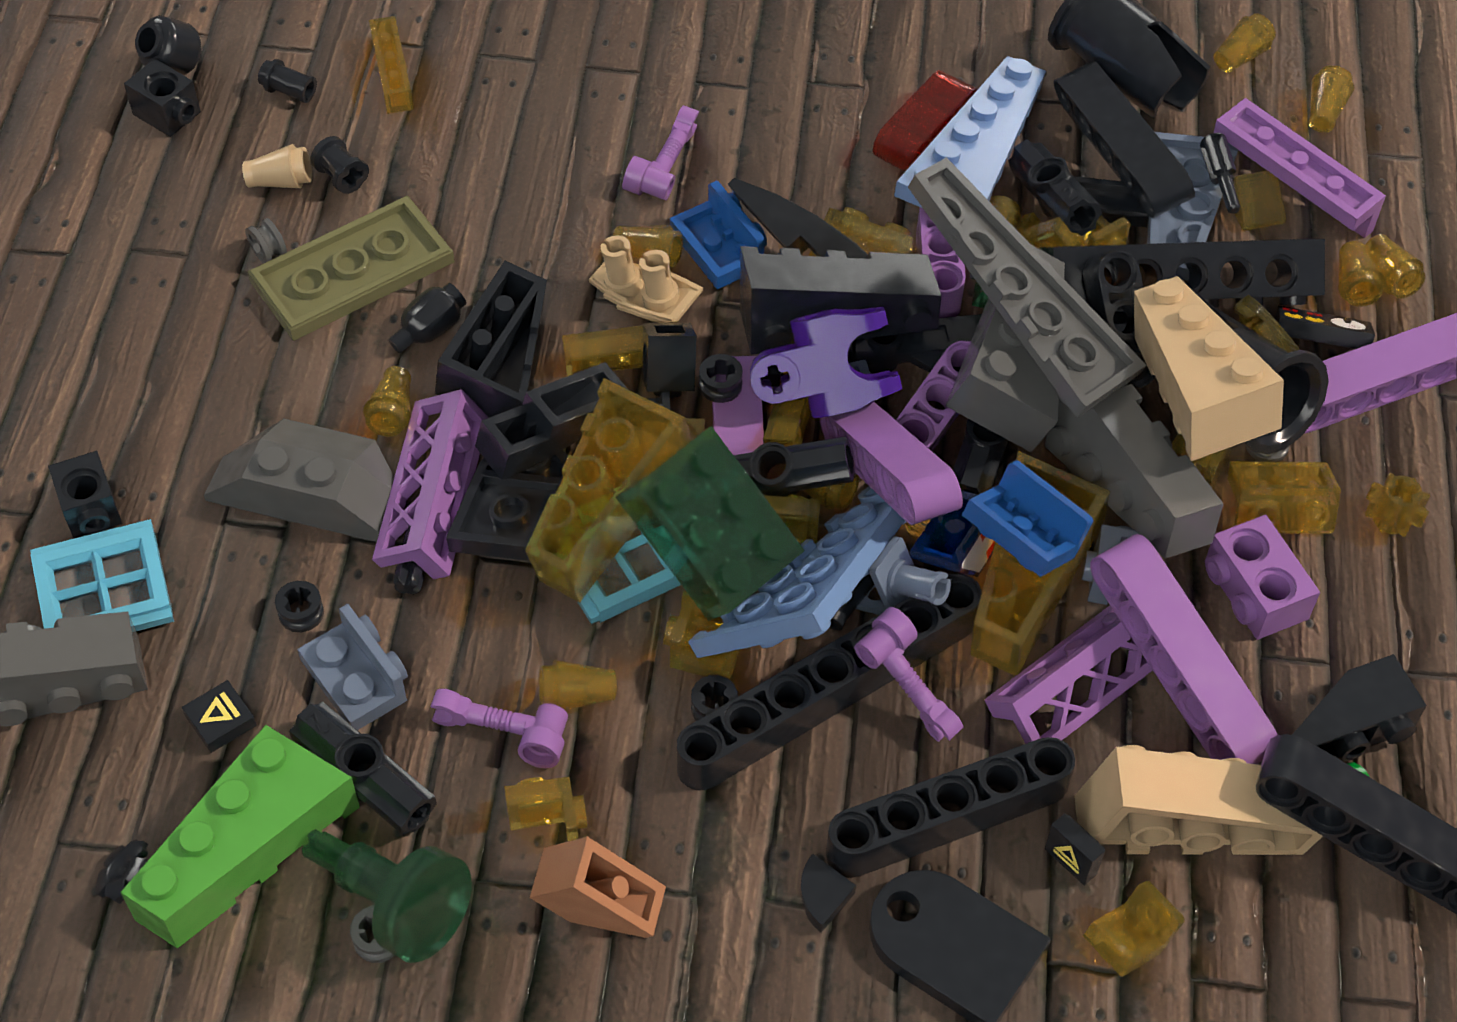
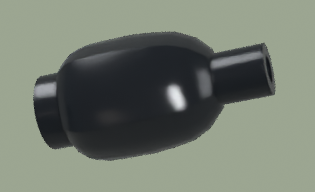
[388,283,467,354]

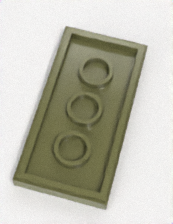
[247,195,455,341]

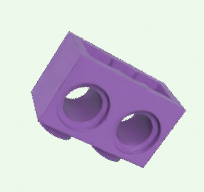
[1205,514,1320,640]

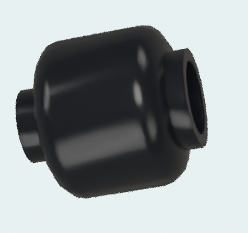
[135,15,202,76]

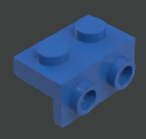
[670,180,767,289]
[962,460,1093,577]

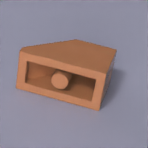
[529,836,666,938]

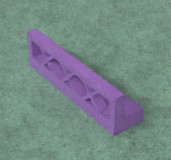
[1214,98,1386,238]
[372,389,489,579]
[984,606,1152,744]

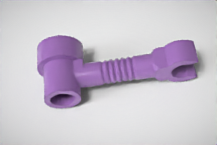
[622,105,699,200]
[854,607,963,742]
[430,689,568,768]

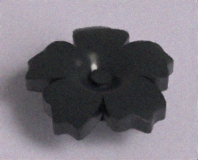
[95,839,149,904]

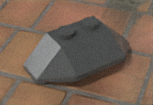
[204,418,407,542]

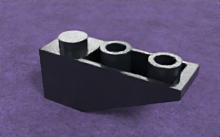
[1292,654,1427,761]

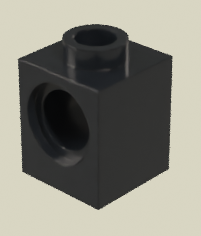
[124,58,201,137]
[642,323,697,398]
[48,450,123,539]

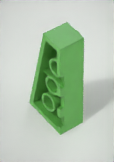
[121,725,360,949]

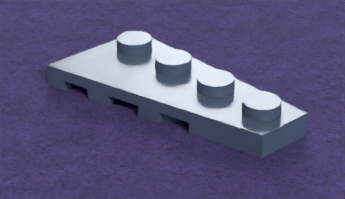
[1147,132,1238,280]

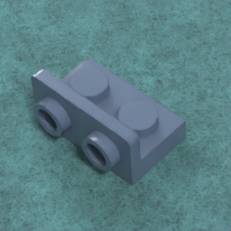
[297,604,408,731]

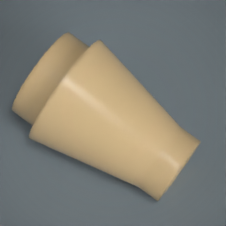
[242,144,313,188]

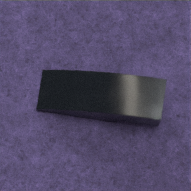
[475,362,633,480]

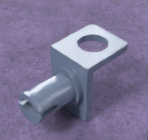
[856,536,951,615]

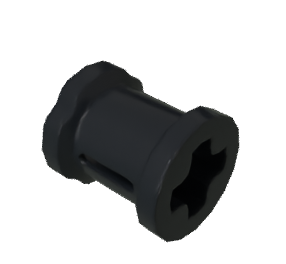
[310,136,369,194]

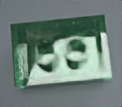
[615,426,805,621]

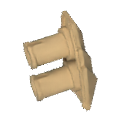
[589,235,703,323]

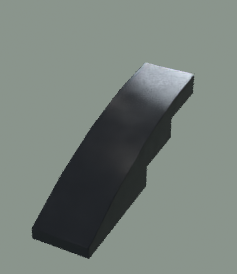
[728,178,868,258]

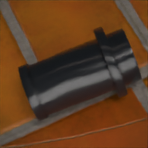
[258,59,317,103]

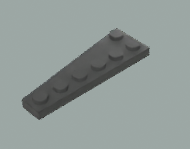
[908,157,1146,418]

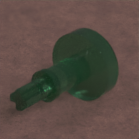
[302,829,472,963]

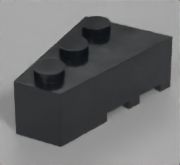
[435,260,547,417]

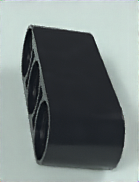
[1083,250,1155,388]

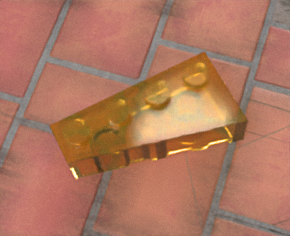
[525,378,695,603]
[970,451,1110,676]

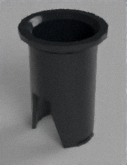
[1047,0,1211,119]
[1203,300,1329,454]

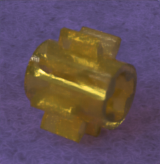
[1365,473,1430,537]

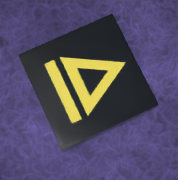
[182,680,257,753]
[1045,813,1106,886]

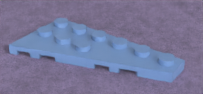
[688,453,936,658]

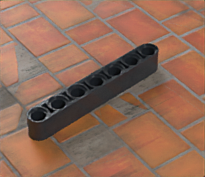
[677,574,982,790]

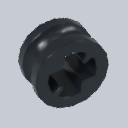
[699,354,743,403]
[274,580,324,633]
[691,675,738,721]

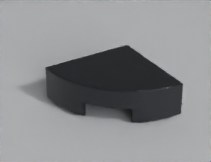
[801,854,856,933]

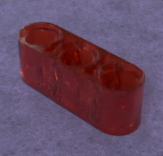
[872,70,978,172]

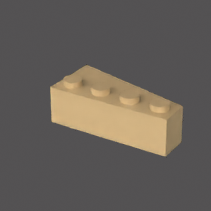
[1134,276,1284,461]
[1074,745,1323,855]

